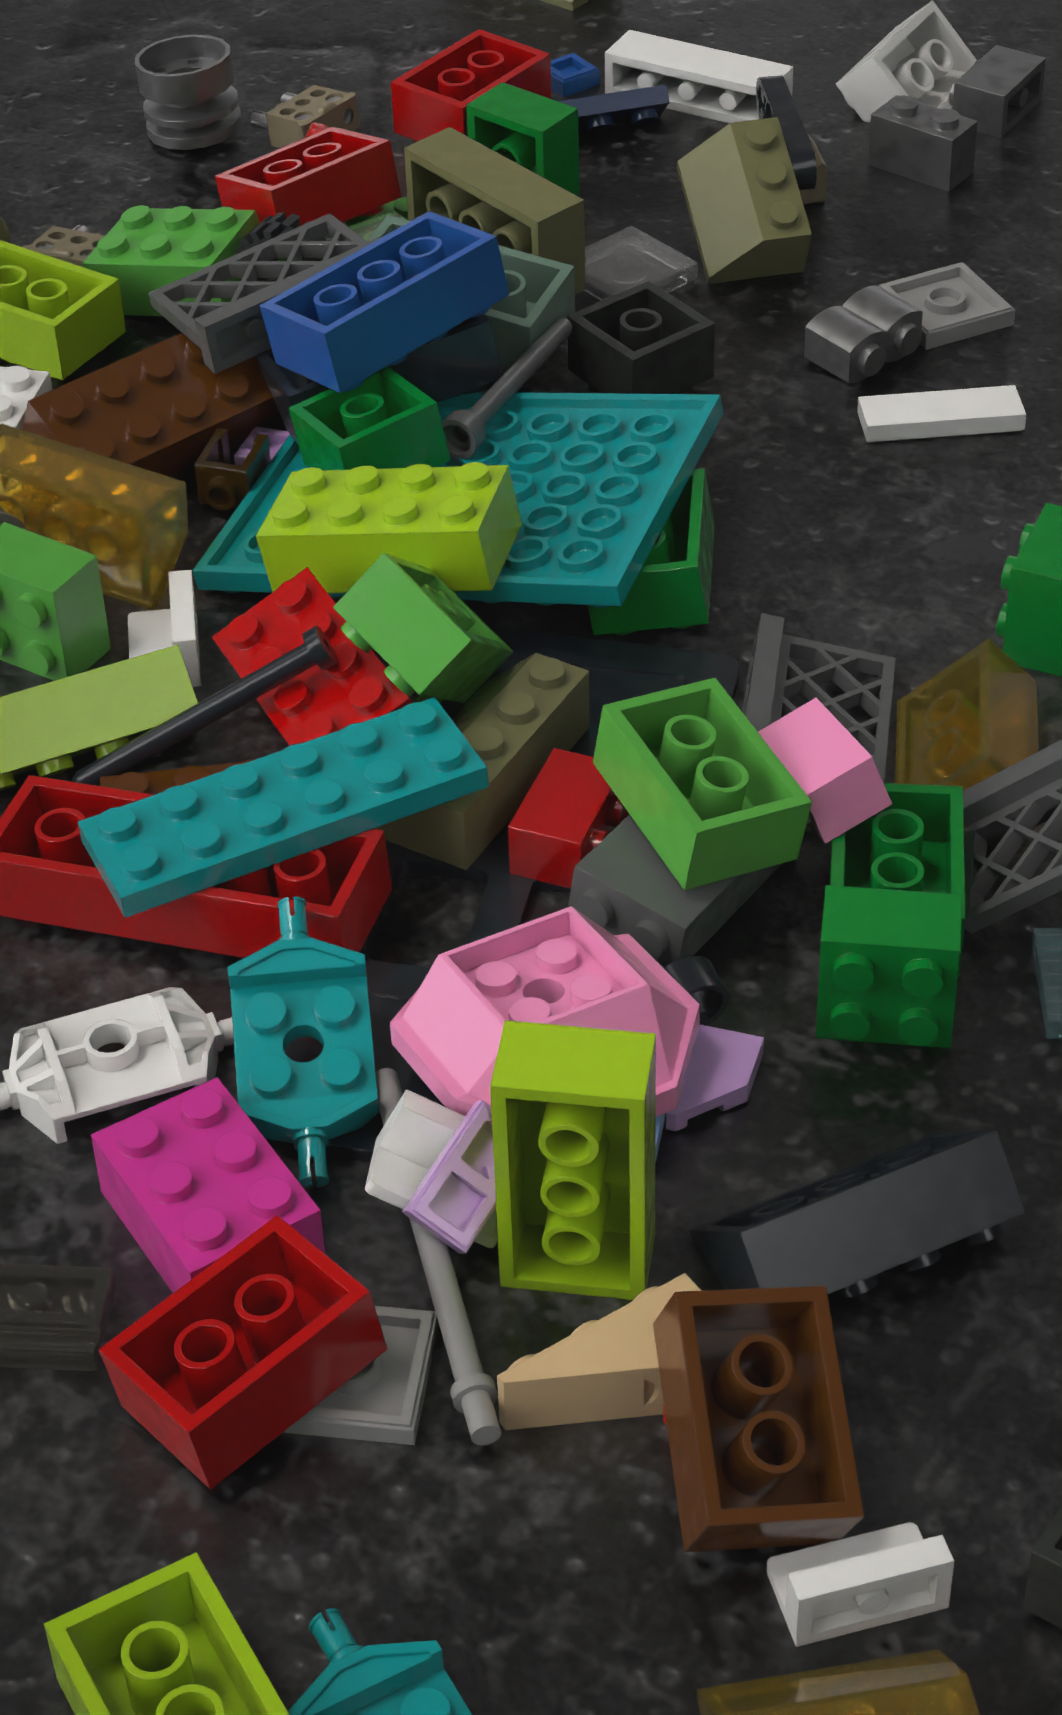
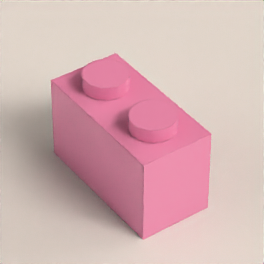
[758,698,892,844]

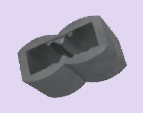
[804,286,923,383]

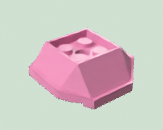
[390,906,700,1128]

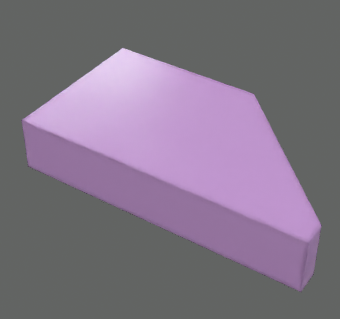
[666,1025,764,1131]
[402,1100,496,1254]

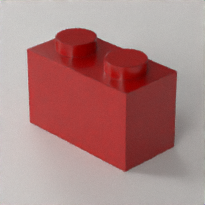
[508,748,630,889]

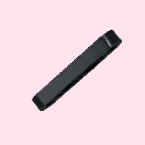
[756,75,817,190]

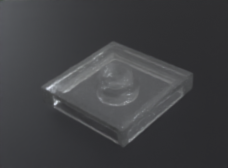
[584,225,698,301]

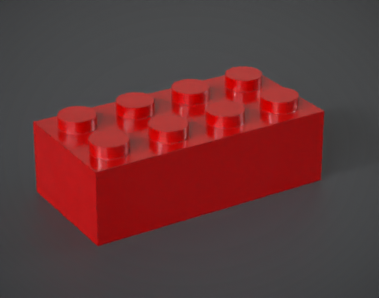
[212,567,413,746]

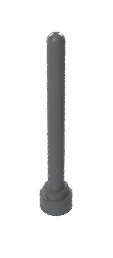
[442,318,572,459]

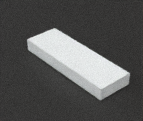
[857,385,1026,443]

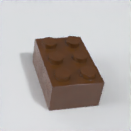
[653,1286,864,1553]

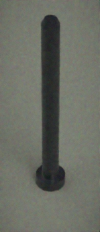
[72,626,338,786]

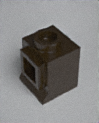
[194,428,271,510]

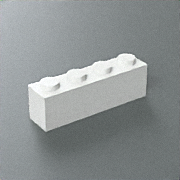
[605,30,793,123]

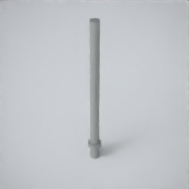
[375,1068,501,1446]

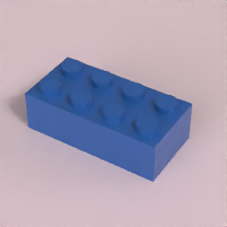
[259,211,509,393]

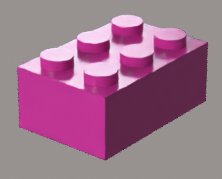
[91,1077,325,1293]

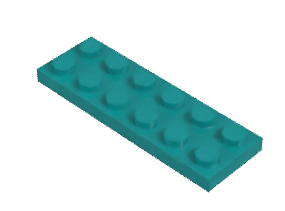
[77,697,489,918]

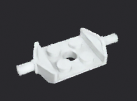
[0,987,234,1144]

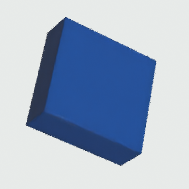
[551,53,600,97]

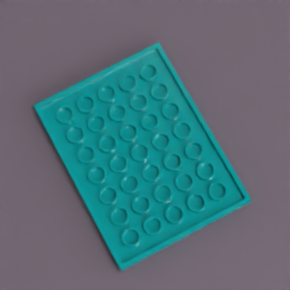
[192,392,724,608]

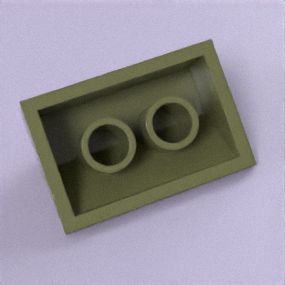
[677,117,812,284]

